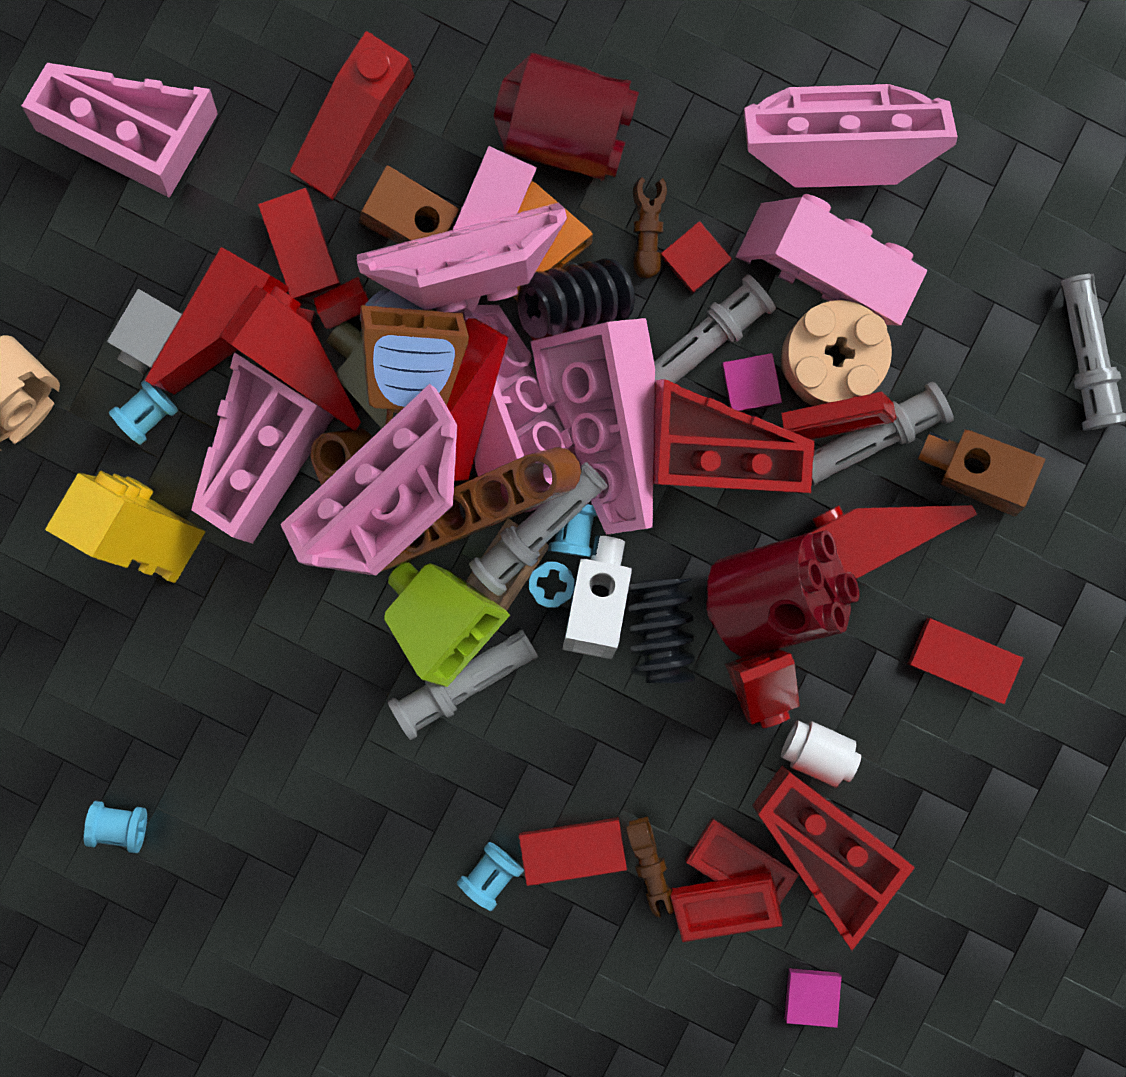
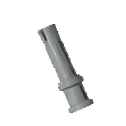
[654,274,776,383]
[1061,274,1126,431]
[812,381,954,485]
[469,462,608,596]
[388,629,538,741]

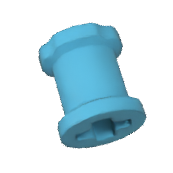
[109,380,178,445]
[548,504,597,557]
[529,562,574,607]
[84,801,147,854]
[457,842,524,911]

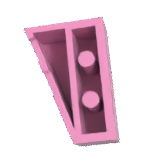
[21,63,218,198]
[736,194,927,325]
[191,353,334,544]

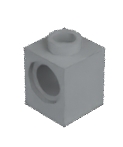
[107,289,182,374]

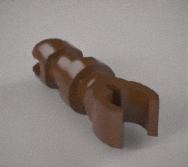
[633,177,667,279]
[626,817,674,917]

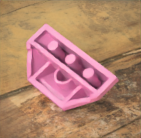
[744,84,958,188]
[357,202,567,312]
[280,384,457,576]

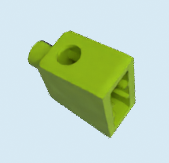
[384,563,510,687]

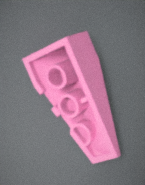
[455,305,581,512]
[531,318,655,535]

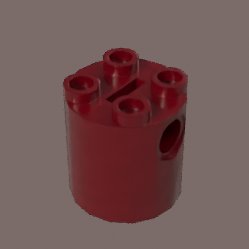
[494,52,639,181]
[707,530,859,657]

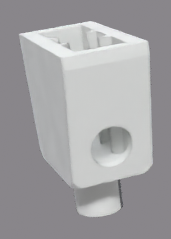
[562,536,631,659]

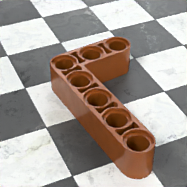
[311,428,581,572]

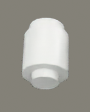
[781,720,861,788]

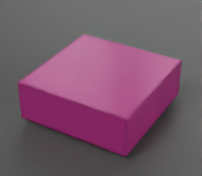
[721,353,782,412]
[784,968,842,1028]

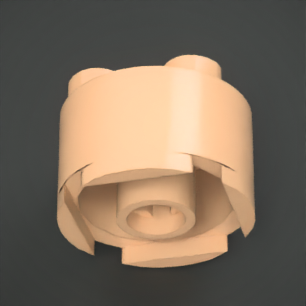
[781,300,892,406]
[0,335,60,451]

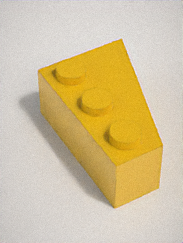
[45,471,206,583]

